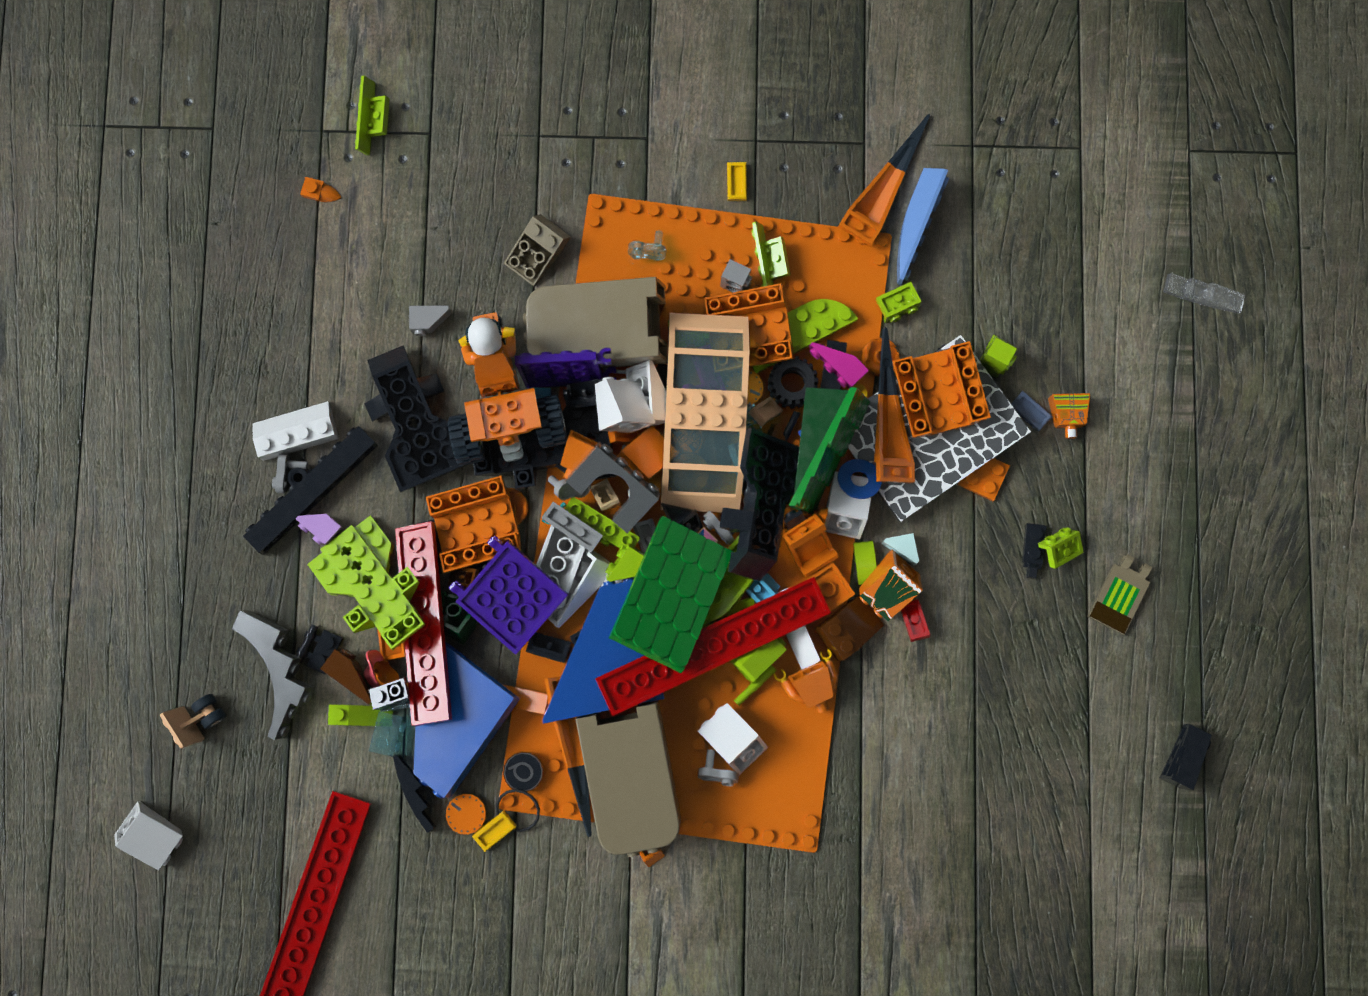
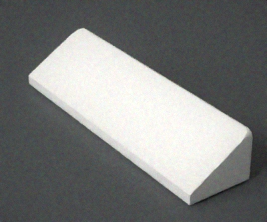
[778,588,821,670]

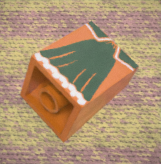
[859,549,923,621]

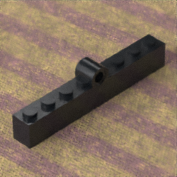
[243,426,378,555]

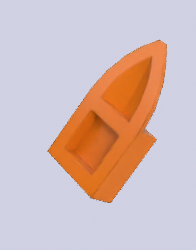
[300,177,341,202]
[813,506,828,524]

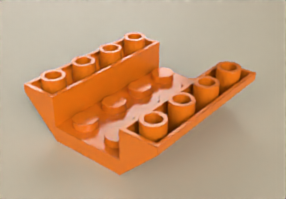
[704,283,793,373]
[892,341,991,438]
[426,475,521,573]

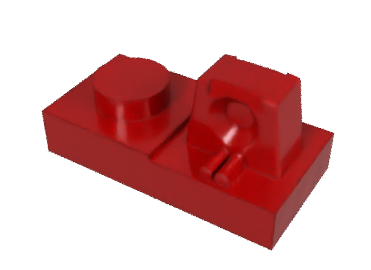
[901,599,930,642]

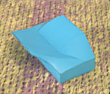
[745,573,780,603]

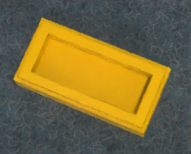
[727,162,747,201]
[472,810,517,852]

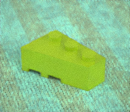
[979,335,1017,378]

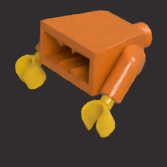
[774,649,838,713]

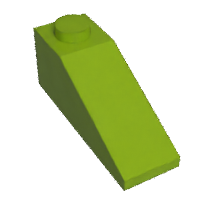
[328,704,394,727]

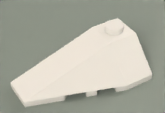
[548,549,610,628]

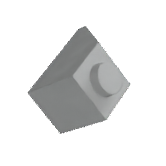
[409,306,451,336]

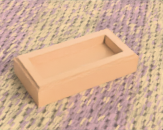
[748,397,783,427]

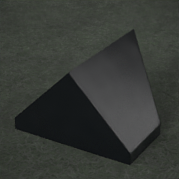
[661,503,703,532]

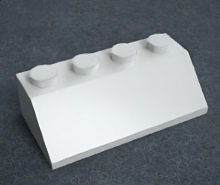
[253,401,339,461]
[536,525,585,609]

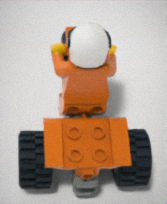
[448,312,567,466]

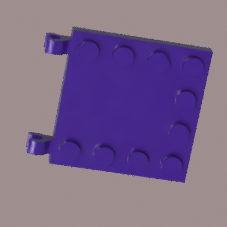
[515,348,617,388]
[449,536,569,655]

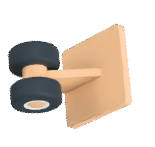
[160,694,226,749]

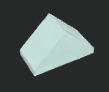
[881,533,919,566]

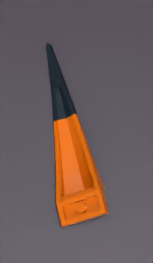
[838,114,930,247]
[874,327,915,483]
[545,676,592,837]

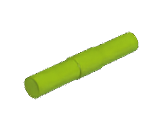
[734,665,777,706]

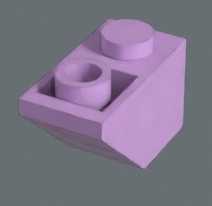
[296,514,344,546]

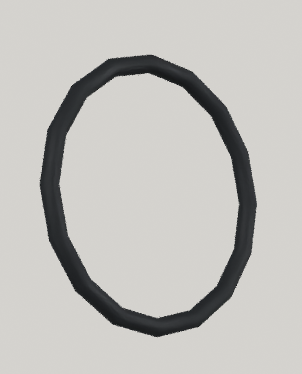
[496,789,540,832]

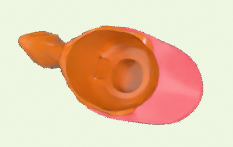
[364,650,409,690]

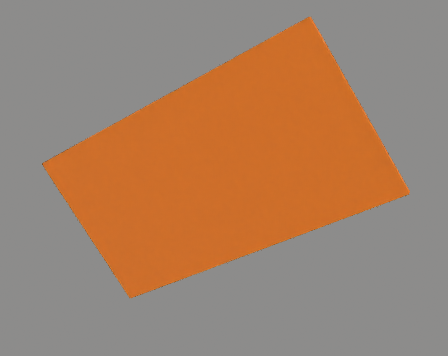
[499,194,892,853]

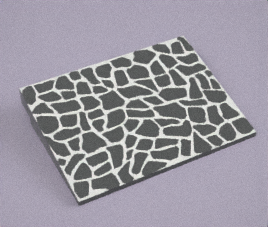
[848,335,1031,522]

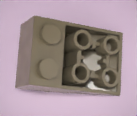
[503,214,571,286]

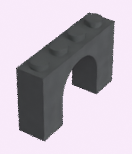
[566,442,660,533]

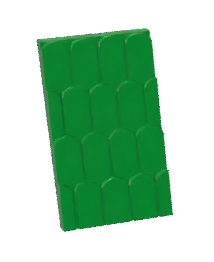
[789,387,871,514]
[609,516,733,673]

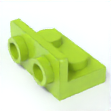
[876,282,922,323]
[1038,528,1084,569]

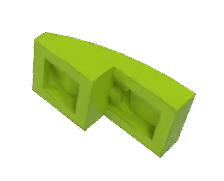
[853,541,877,585]

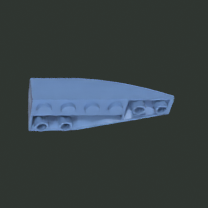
[897,168,949,285]

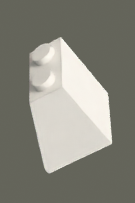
[595,377,655,433]
[825,471,871,539]
[698,703,768,775]
[114,801,183,871]

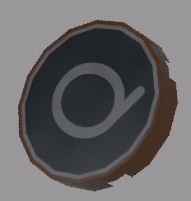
[503,752,544,792]

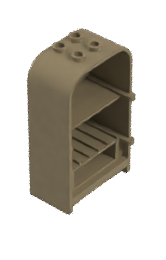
[523,277,668,369]
[575,700,681,857]

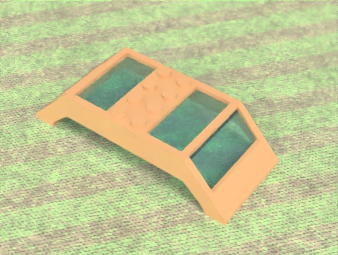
[660,313,750,513]

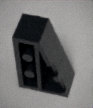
[1159,724,1212,790]

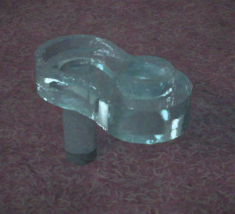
[627,230,667,261]

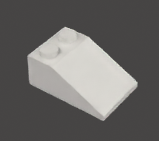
[626,360,666,428]

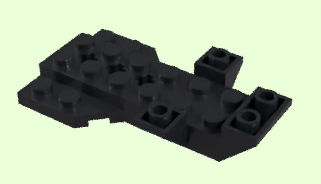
[364,345,468,493]
[473,405,617,489]
[719,428,799,581]

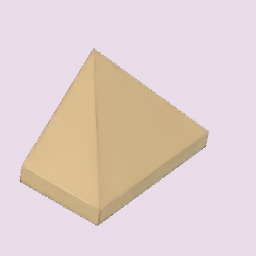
[591,479,620,511]

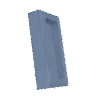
[1011,391,1052,432]

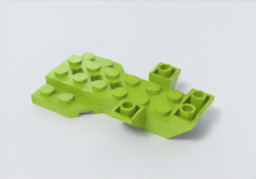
[307,515,425,651]

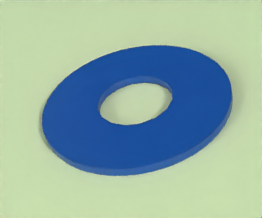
[837,459,882,499]

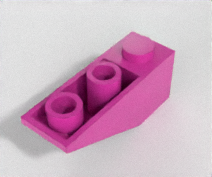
[809,342,869,389]

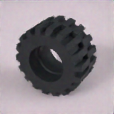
[768,356,818,409]

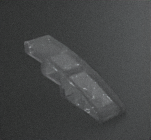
[1163,273,1245,314]

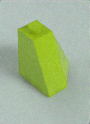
[730,637,787,683]

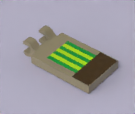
[1087,554,1152,635]

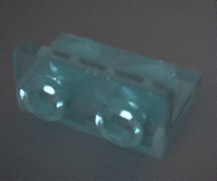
[369,711,406,757]

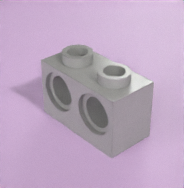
[720,259,752,293]

